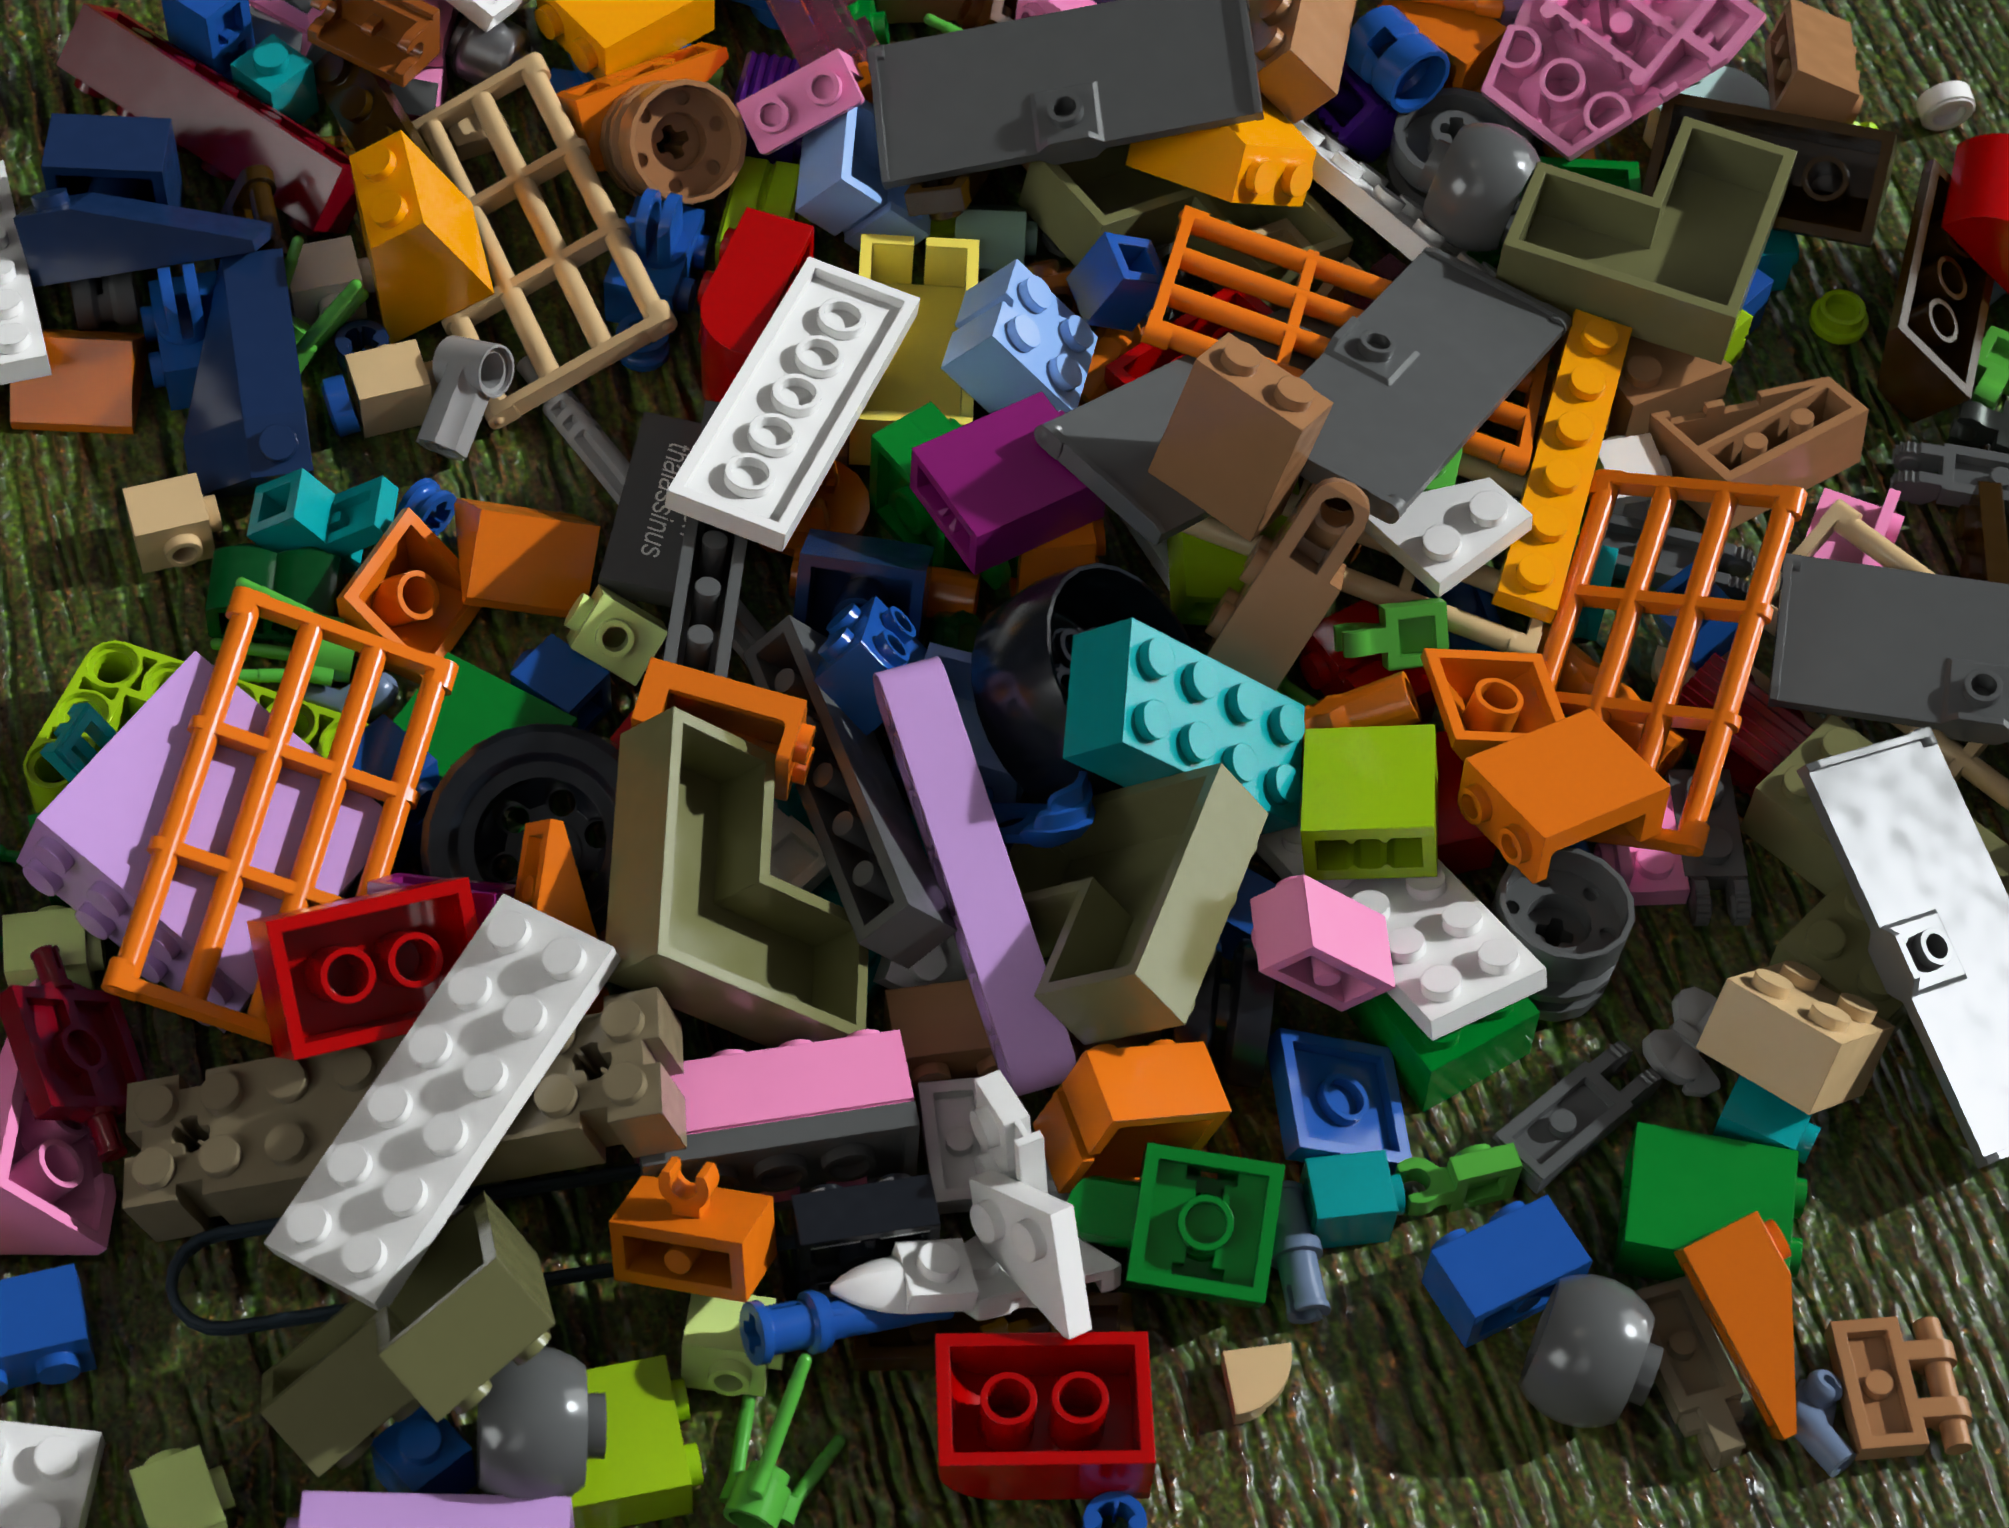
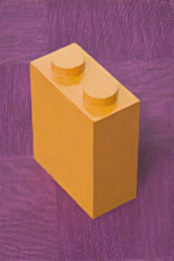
[534,0,715,79]

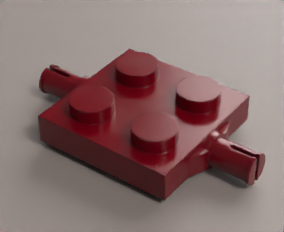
[0,945,147,1162]

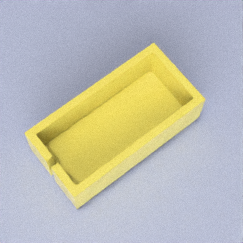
[849,233,980,465]

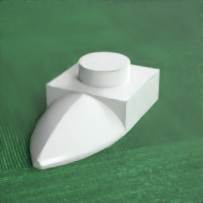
[829,1238,979,1314]

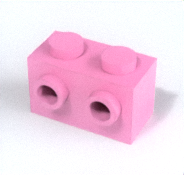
[1250,874,1396,1012]

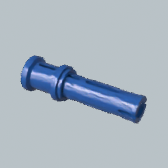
[739,1290,955,1366]

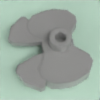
[1642,987,1720,1098]

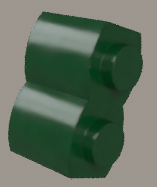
[205,543,343,645]

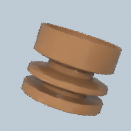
[599,79,747,204]

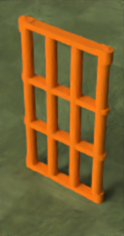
[1140,205,1555,477]
[1542,469,1808,857]
[101,586,459,1046]

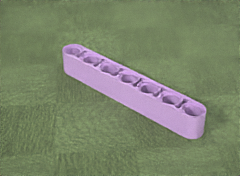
[873,656,1077,1097]

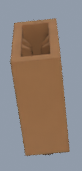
[1148,332,1334,542]

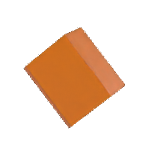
[10,329,150,435]
[454,498,601,618]
[336,507,482,684]
[1421,648,1565,762]

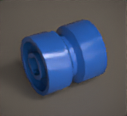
[1344,5,1451,113]

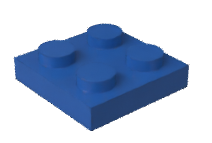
[1267,1028,1412,1175]

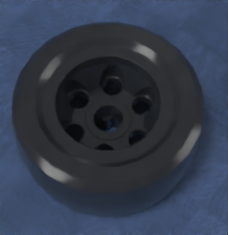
[971,563,1195,804]
[420,723,620,942]

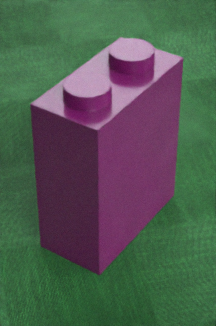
[910,391,1105,576]

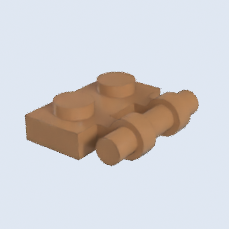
[1824,1316,1973,1461]

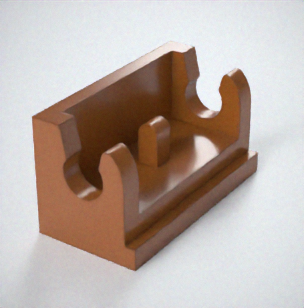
[307,0,440,88]

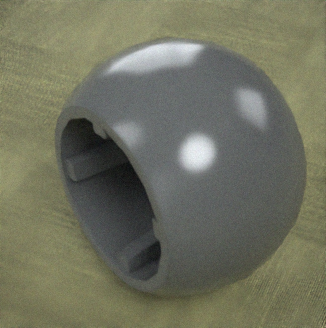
[1417,122,1541,252]
[1519,1274,1663,1428]
[477,1347,607,1500]

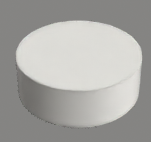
[1915,81,1976,131]

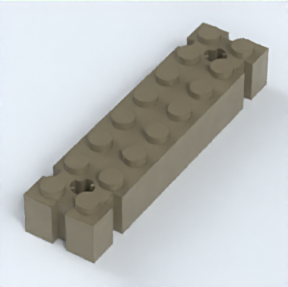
[122,987,687,1243]

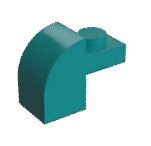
[246,468,399,574]

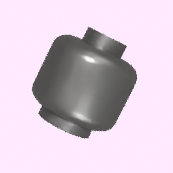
[446,15,530,85]

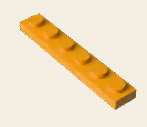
[1491,309,1632,624]

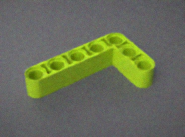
[23,640,369,813]

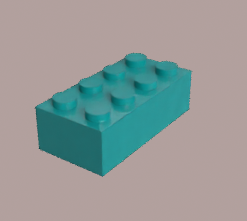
[1063,618,1305,835]

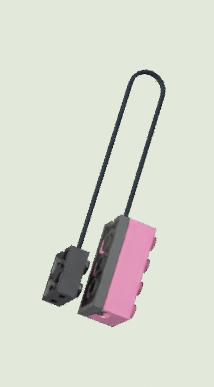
[165,1029,941,1336]

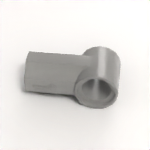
[416,335,514,461]

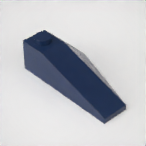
[13,188,276,287]
[183,248,314,498]

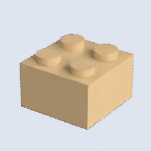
[1696,961,1895,1115]

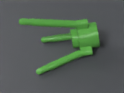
[284,236,369,374]
[210,577,355,687]
[719,1353,846,1528]

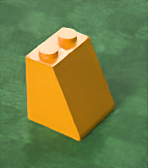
[1125,92,1317,207]
[349,130,495,344]

